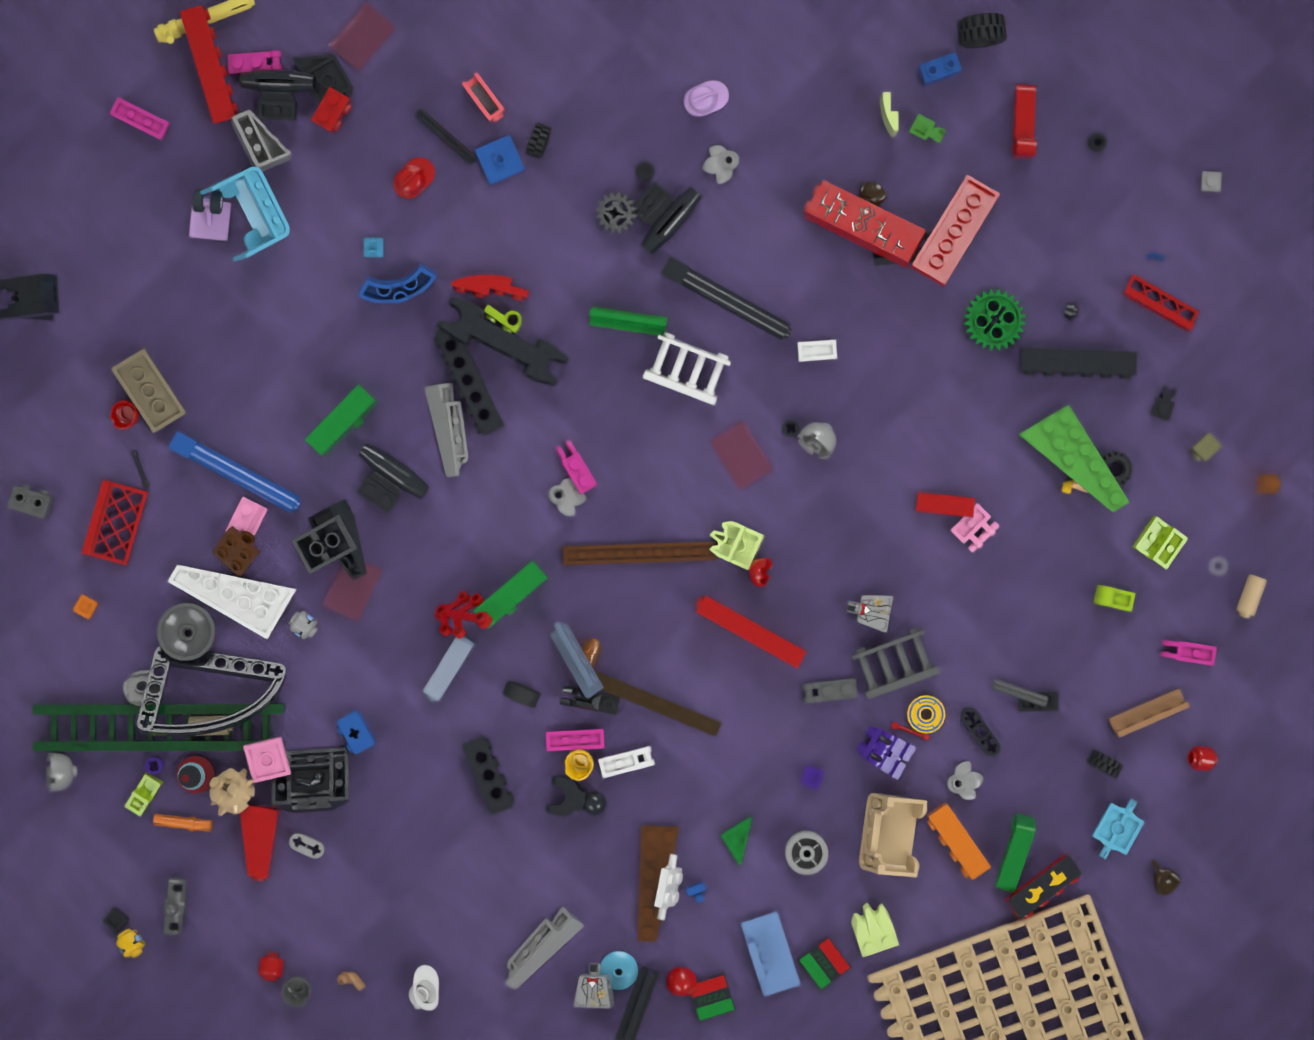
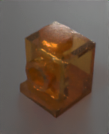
[1257,474,1281,494]

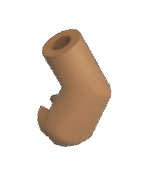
[337,971,366,992]

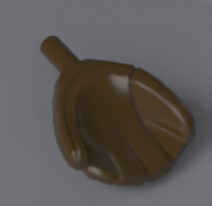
[859,181,888,207]
[1150,859,1181,896]

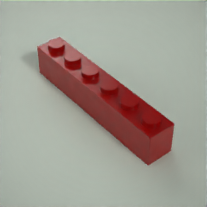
[180,5,239,124]

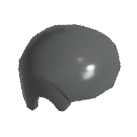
[281,975,311,1008]

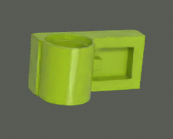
[484,305,522,334]
[1093,585,1136,612]

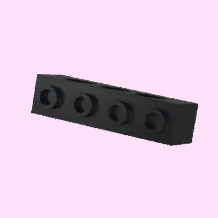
[462,735,515,816]

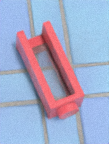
[462,72,505,123]

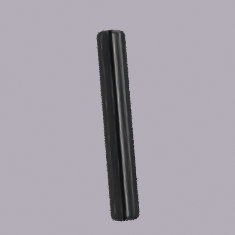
[415,108,477,165]

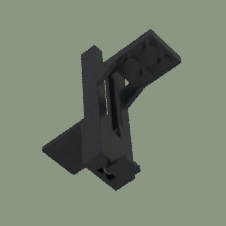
[0,273,60,321]

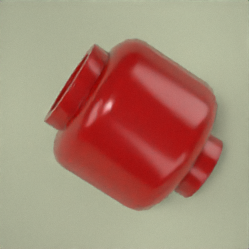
[1187,746,1218,771]
[258,952,284,981]

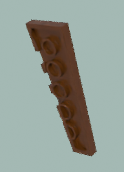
[637,825,679,942]

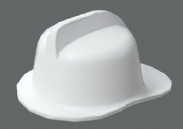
[409,965,439,1011]

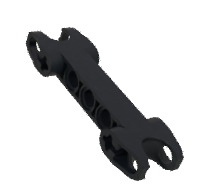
[436,297,570,387]

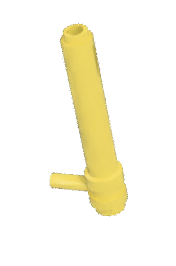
[154,0,255,44]

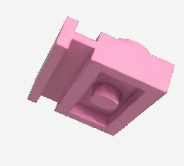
[226,497,268,537]

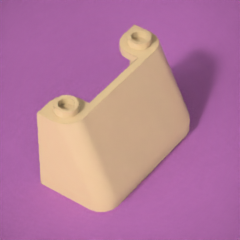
[859,793,927,877]

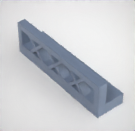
[550,622,604,698]

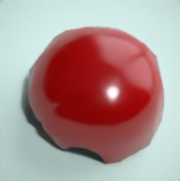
[110,400,139,430]
[749,557,773,588]
[666,967,697,996]

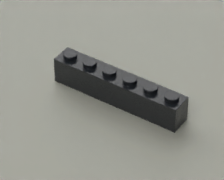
[1019,347,1137,379]

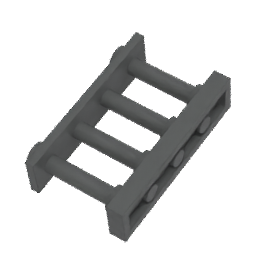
[851,627,940,700]

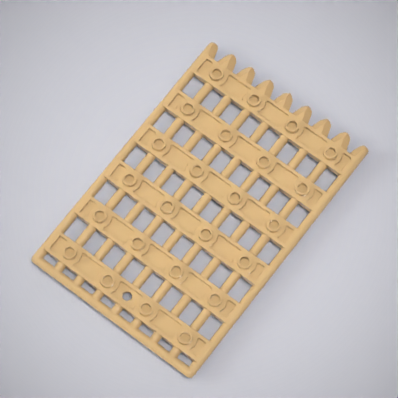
[867,894,1144,1040]

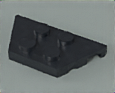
[293,55,355,104]

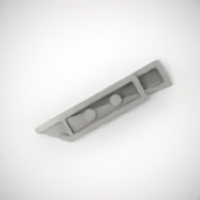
[425,383,469,477]

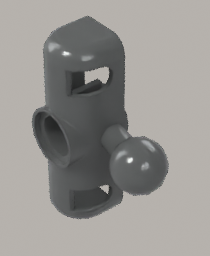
[163,877,187,935]

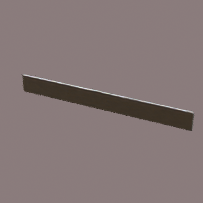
[594,670,722,737]

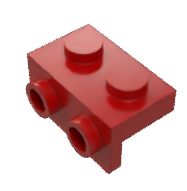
[311,87,352,134]

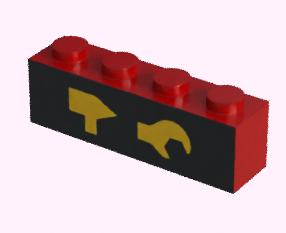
[1004,854,1083,919]

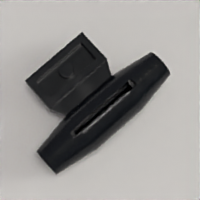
[239,69,317,121]
[633,181,702,255]
[357,443,430,513]

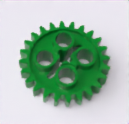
[963,289,1026,351]

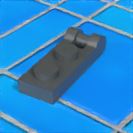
[802,678,858,703]

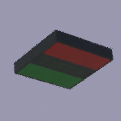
[798,936,852,990]
[690,973,736,1022]

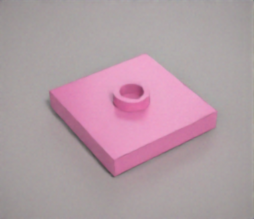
[243,736,291,783]

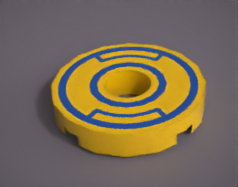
[907,695,945,733]

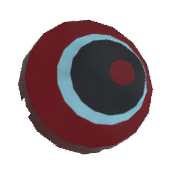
[176,755,216,794]

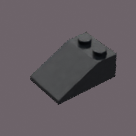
[292,514,358,574]

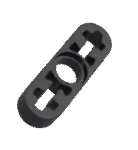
[960,707,1001,756]

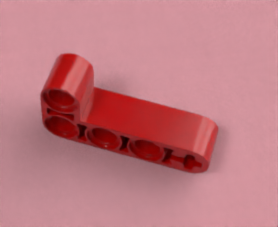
[1012,84,1037,159]

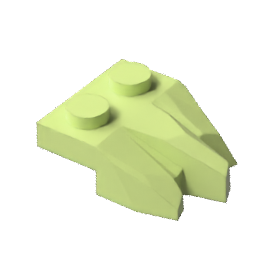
[709,521,765,570]
[851,902,899,957]

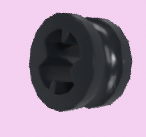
[782,420,800,437]

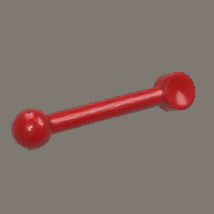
[891,722,930,741]

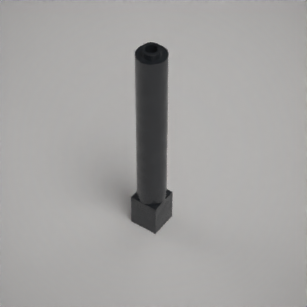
[661,256,792,341]

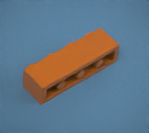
[926,802,991,880]

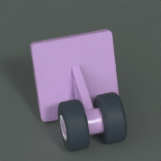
[189,189,231,241]

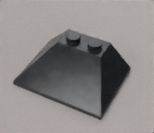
[271,747,349,813]

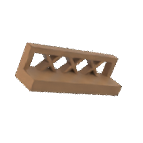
[1108,688,1190,738]

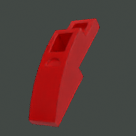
[451,275,530,302]

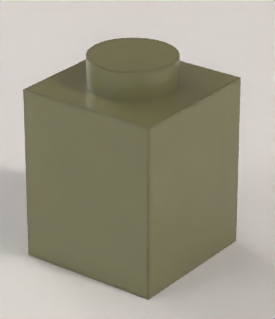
[1189,432,1222,463]

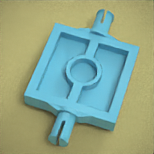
[1091,798,1145,859]

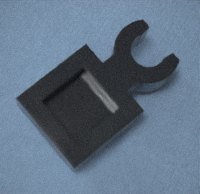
[1150,386,1177,422]

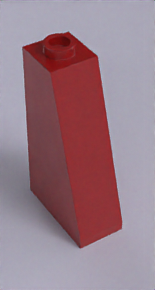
[240,803,281,882]

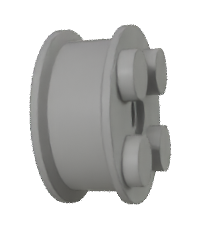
[785,831,828,875]

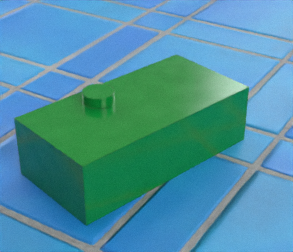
[304,384,379,457]
[474,560,549,628]

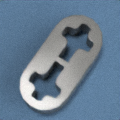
[289,832,325,859]

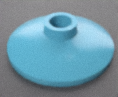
[600,951,638,990]

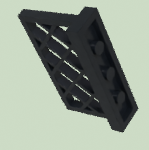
[615,965,659,1040]

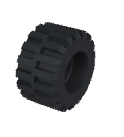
[957,13,1007,49]

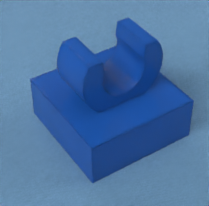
[686,880,706,903]

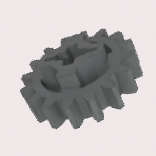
[596,192,638,233]

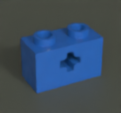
[917,52,962,87]
[336,709,377,755]

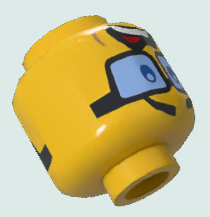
[116,928,145,958]

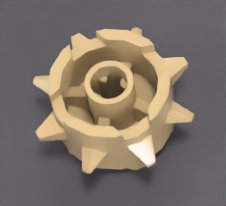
[209,768,255,816]

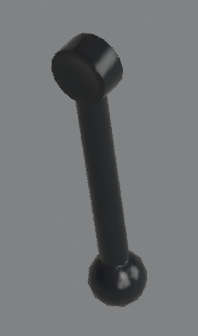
[131,450,150,488]

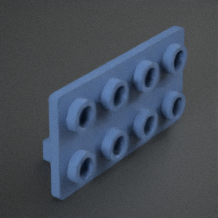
[741,912,800,996]

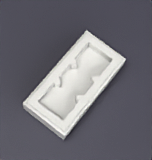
[797,340,837,362]

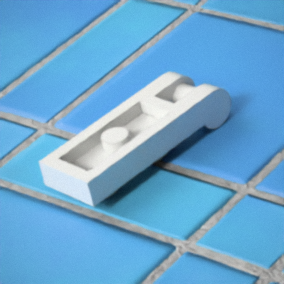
[598,746,655,778]

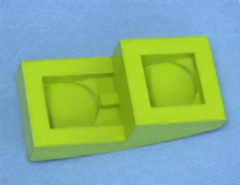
[124,772,163,817]

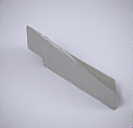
[505,907,584,989]

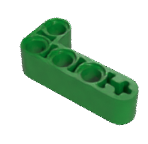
[995,813,1036,893]

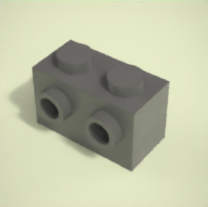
[7,483,55,519]

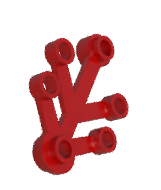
[434,591,493,639]

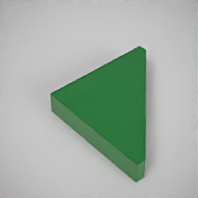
[720,816,752,865]

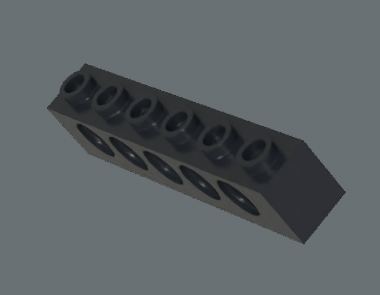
[433,322,505,437]

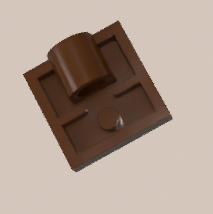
[211,526,261,577]

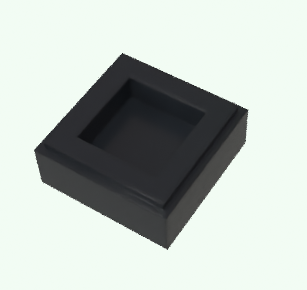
[102,906,130,934]

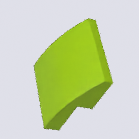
[1132,515,1188,570]

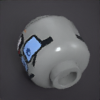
[289,611,318,640]

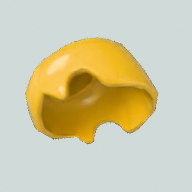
[565,749,594,781]

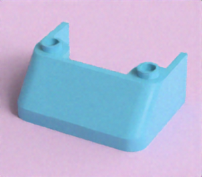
[200,167,290,261]

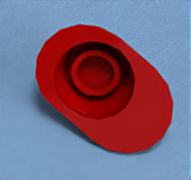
[393,157,435,199]

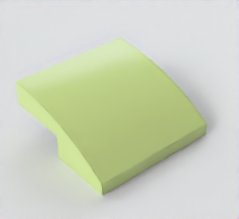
[880,92,898,137]

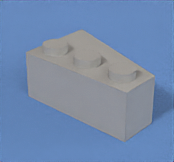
[231,110,292,172]

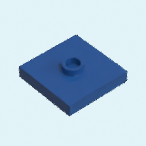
[475,135,525,186]

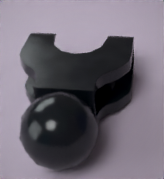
[545,775,607,817]

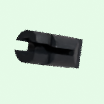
[560,686,620,715]

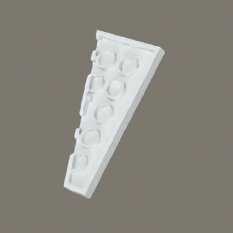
[168,565,297,639]

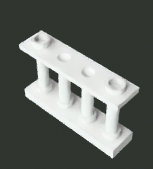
[643,332,731,405]

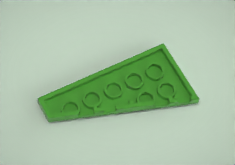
[1019,405,1130,513]

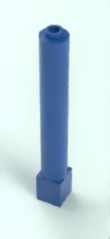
[168,431,302,513]

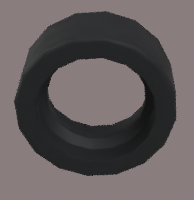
[502,680,541,708]

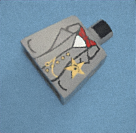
[846,595,893,632]
[574,963,614,1008]

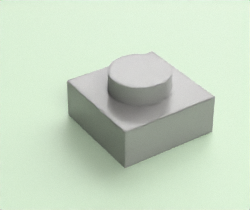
[1200,171,1222,193]

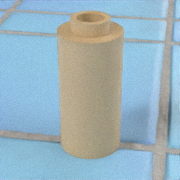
[1236,574,1267,619]

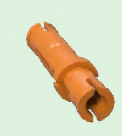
[153,813,213,832]

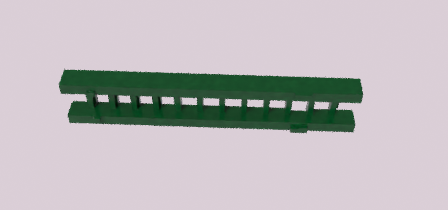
[32,703,286,751]

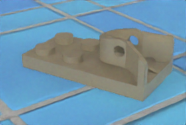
[111,346,186,433]

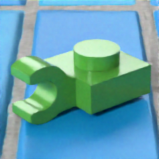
[909,114,946,143]

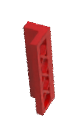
[1121,274,1200,332]

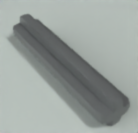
[992,679,1048,707]

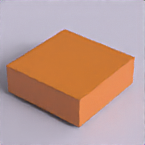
[72,594,99,620]

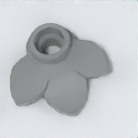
[702,145,739,184]
[549,478,587,516]
[947,761,984,800]

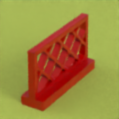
[81,479,148,566]

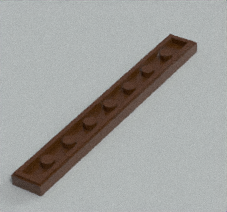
[563,541,716,565]

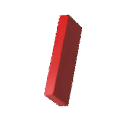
[916,492,976,518]

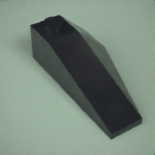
[308,499,367,581]

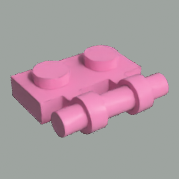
[950,503,1000,553]

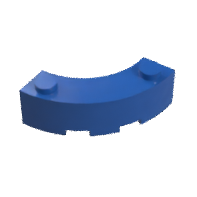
[357,262,437,303]

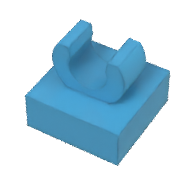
[364,238,384,258]

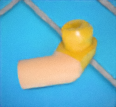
[1061,480,1088,494]

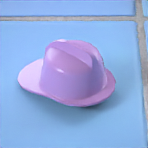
[684,80,729,117]

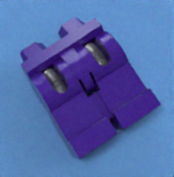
[856,727,916,780]

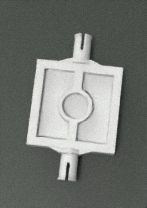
[654,854,683,920]

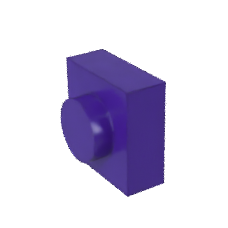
[800,765,824,790]

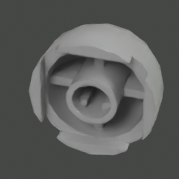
[797,422,837,459]
[46,753,77,792]

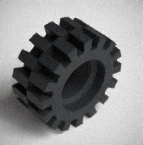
[525,122,552,160]
[1102,452,1133,486]
[1086,749,1124,779]

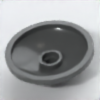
[157,603,215,661]

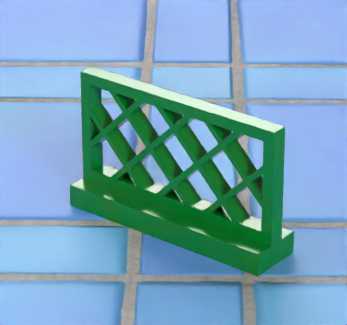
[589,306,668,336]

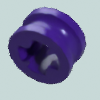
[145,757,164,774]

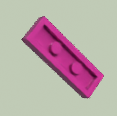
[110,97,170,141]
[546,729,605,751]

